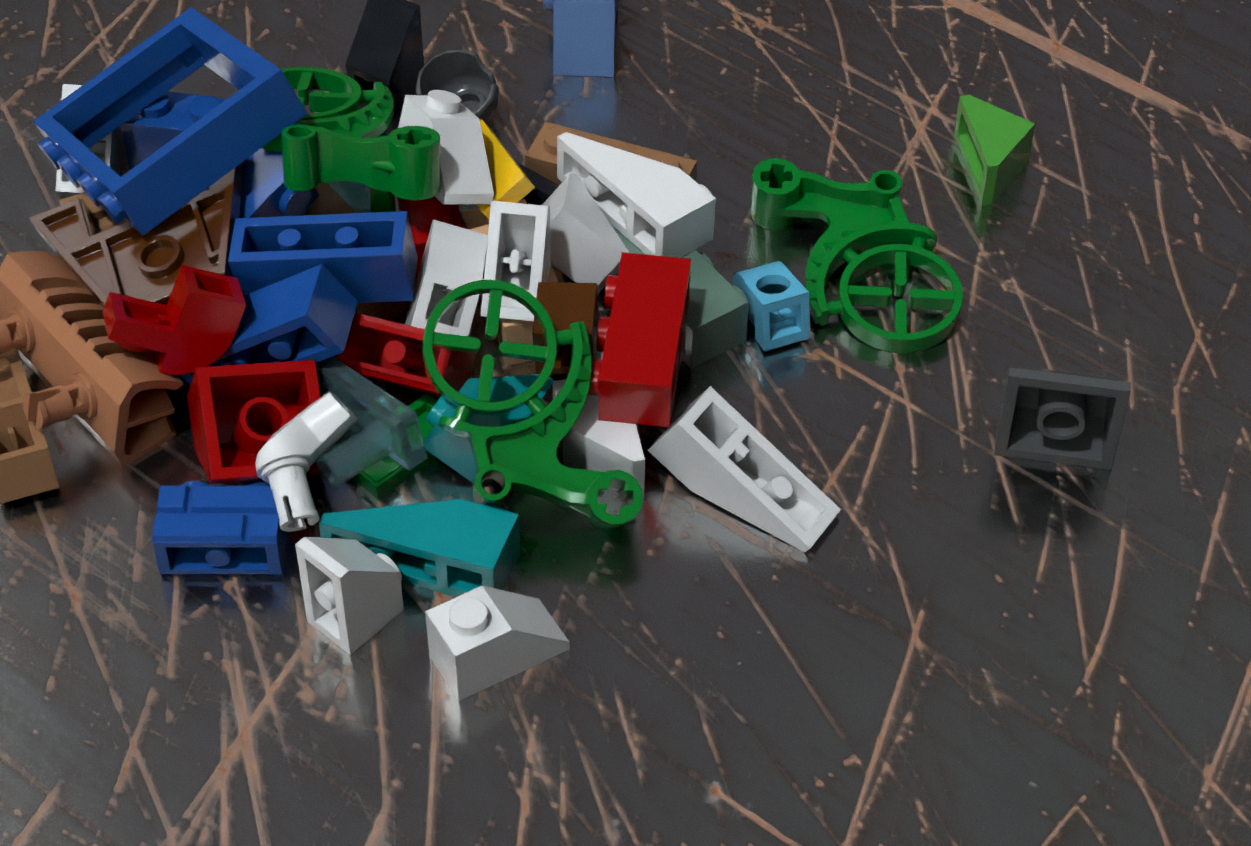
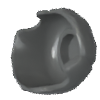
[416,50,499,123]

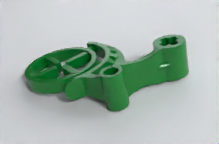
[262,67,440,200]
[750,158,963,353]
[422,280,643,532]

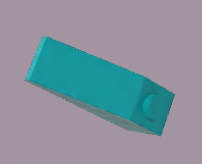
[319,499,521,597]

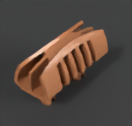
[0,251,184,467]

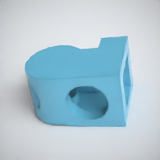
[733,261,810,351]

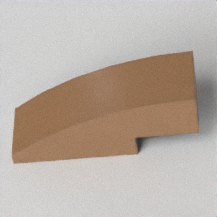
[0,348,59,504]

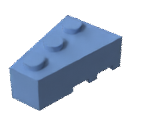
[544,0,619,77]

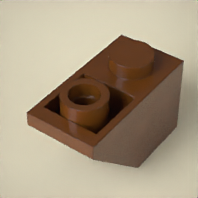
[532,282,601,374]

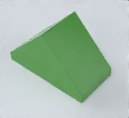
[954,95,1035,206]

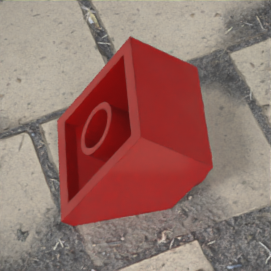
[187,360,332,484]

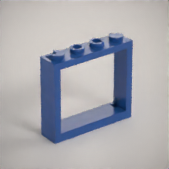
[33,7,308,236]

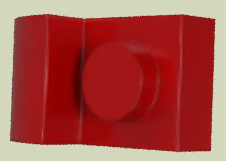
[102,264,246,375]

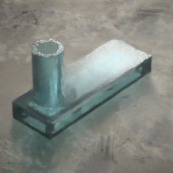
[315,357,428,488]

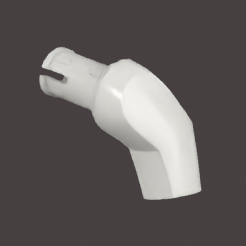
[255,391,358,532]

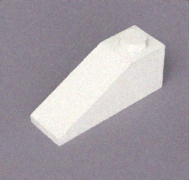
[557,132,716,258]
[648,386,841,552]

